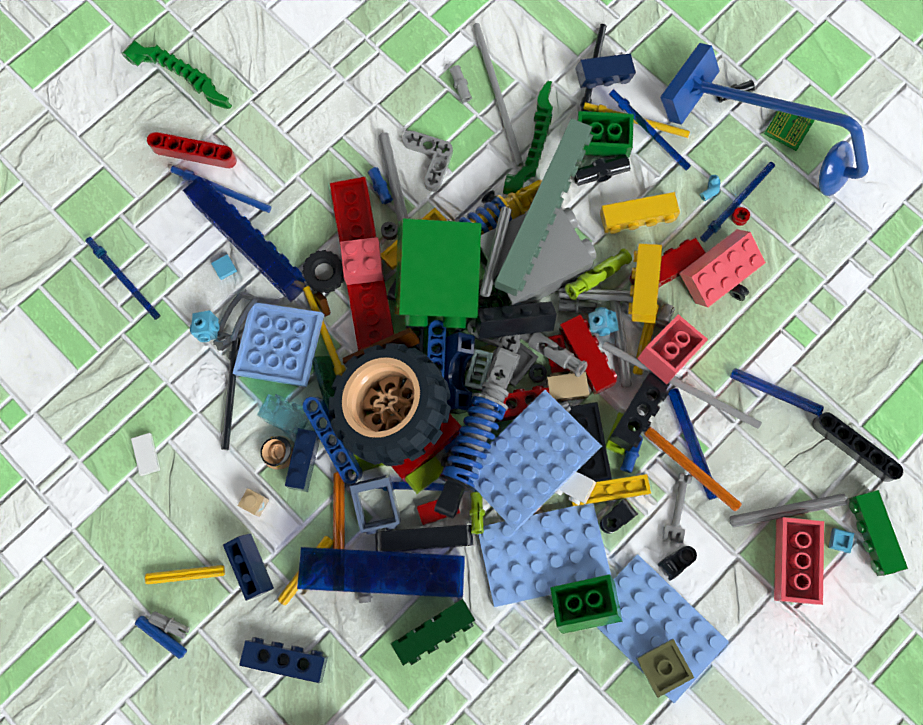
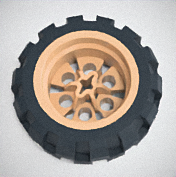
[329,343,451,466]

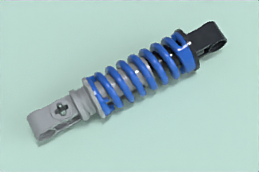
[434,348,520,519]

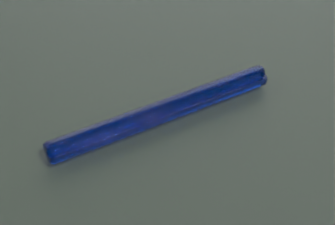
[668,388,718,500]

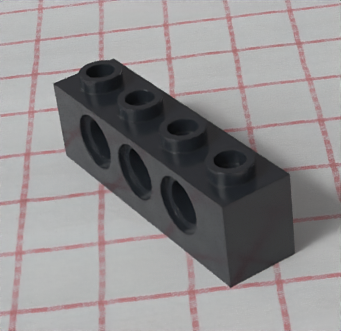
[608,372,670,452]

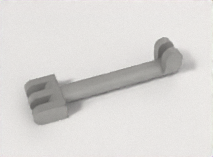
[662,473,692,543]

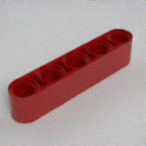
[147,132,237,169]

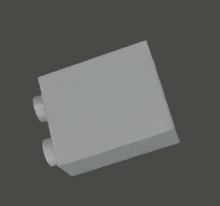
[480,207,596,306]

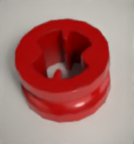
[731,207,750,226]

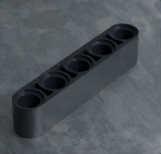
[812,412,903,482]
[375,525,473,553]

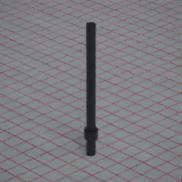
[580,24,607,111]
[221,337,240,451]

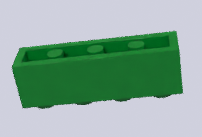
[849,490,908,576]

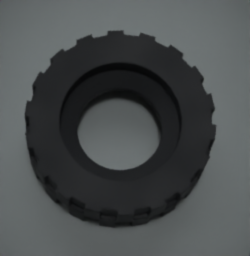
[302,250,344,294]

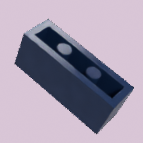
[575,53,636,89]
[285,428,320,492]
[223,533,274,601]

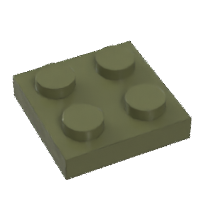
[636,639,694,698]

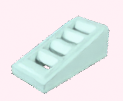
[464,349,493,391]

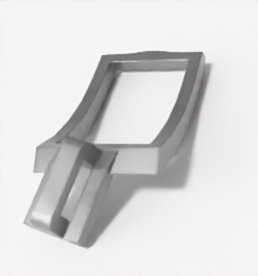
[213,292,258,351]

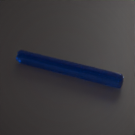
[730,368,824,416]

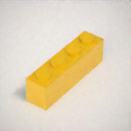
[600,192,680,234]
[628,244,662,323]

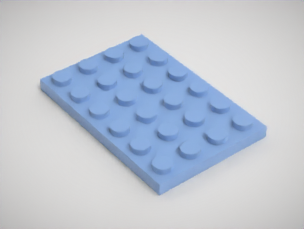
[469,390,602,531]
[478,503,611,607]
[597,554,729,703]

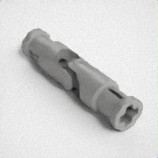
[518,333,587,377]

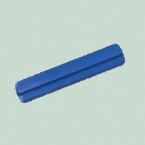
[135,616,187,659]

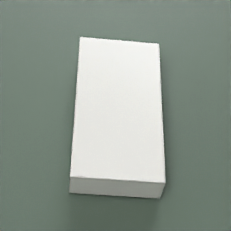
[131,433,161,476]

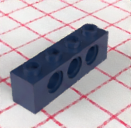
[239,637,328,683]

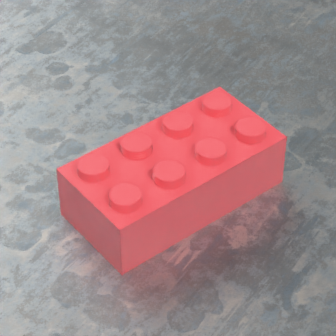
[679,229,766,307]
[774,517,824,605]

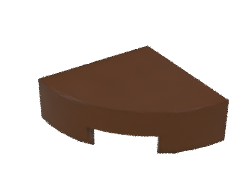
[314,292,331,317]

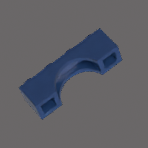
[444,332,475,414]

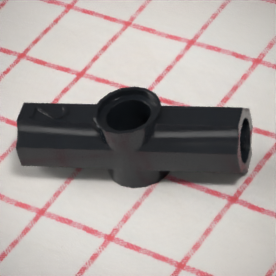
[574,154,631,186]

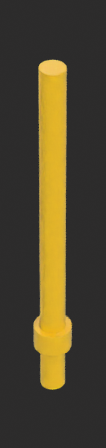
[583,102,690,138]
[303,286,346,376]

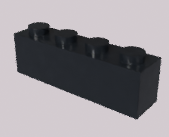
[475,301,557,339]

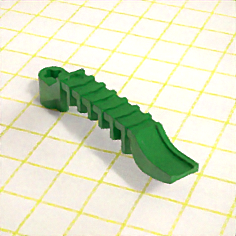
[122,40,232,109]
[503,81,553,195]

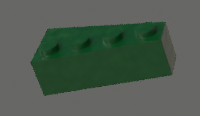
[390,599,475,666]

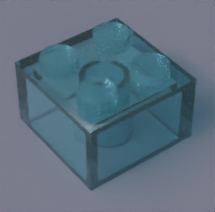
[257,394,309,437]

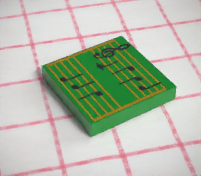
[764,111,815,151]

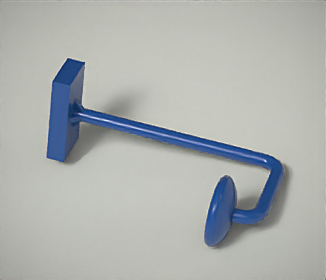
[660,43,869,196]

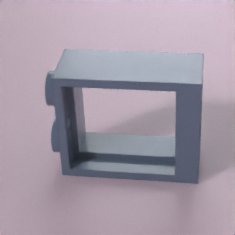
[349,475,401,535]

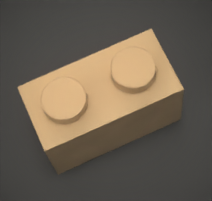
[546,371,589,402]

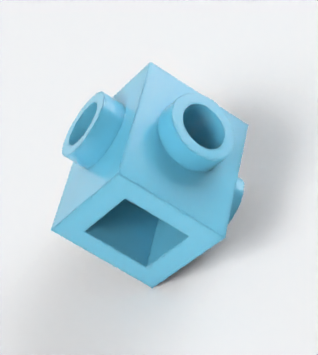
[588,307,619,336]
[190,310,220,342]

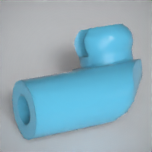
[700,175,721,201]

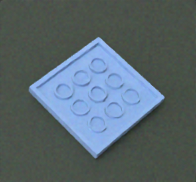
[233,302,324,387]

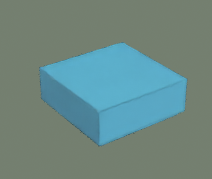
[211,254,237,280]
[828,528,854,553]

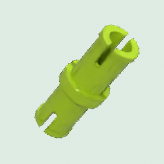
[469,492,485,534]

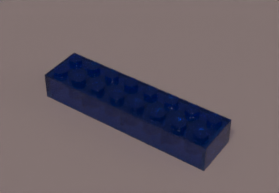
[182,176,306,303]
[297,547,465,598]

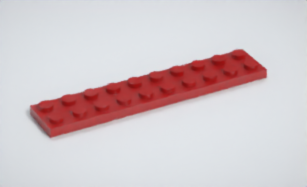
[330,176,394,351]

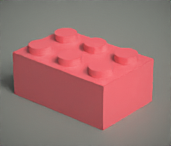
[637,314,708,384]

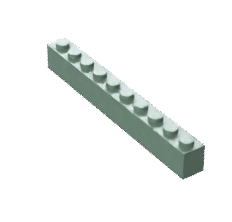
[495,118,593,296]

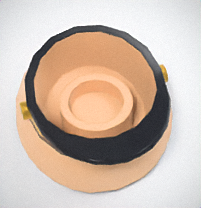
[261,436,294,469]

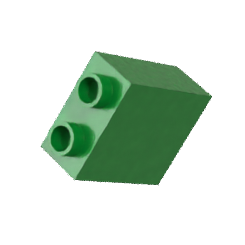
[395,218,482,328]

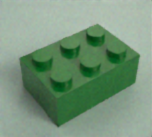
[577,111,634,157]
[550,574,623,634]

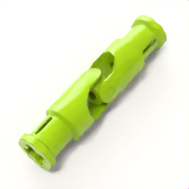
[565,248,632,300]

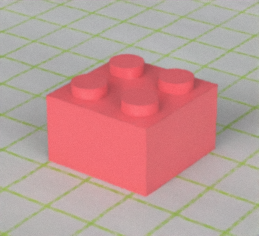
[340,237,384,285]

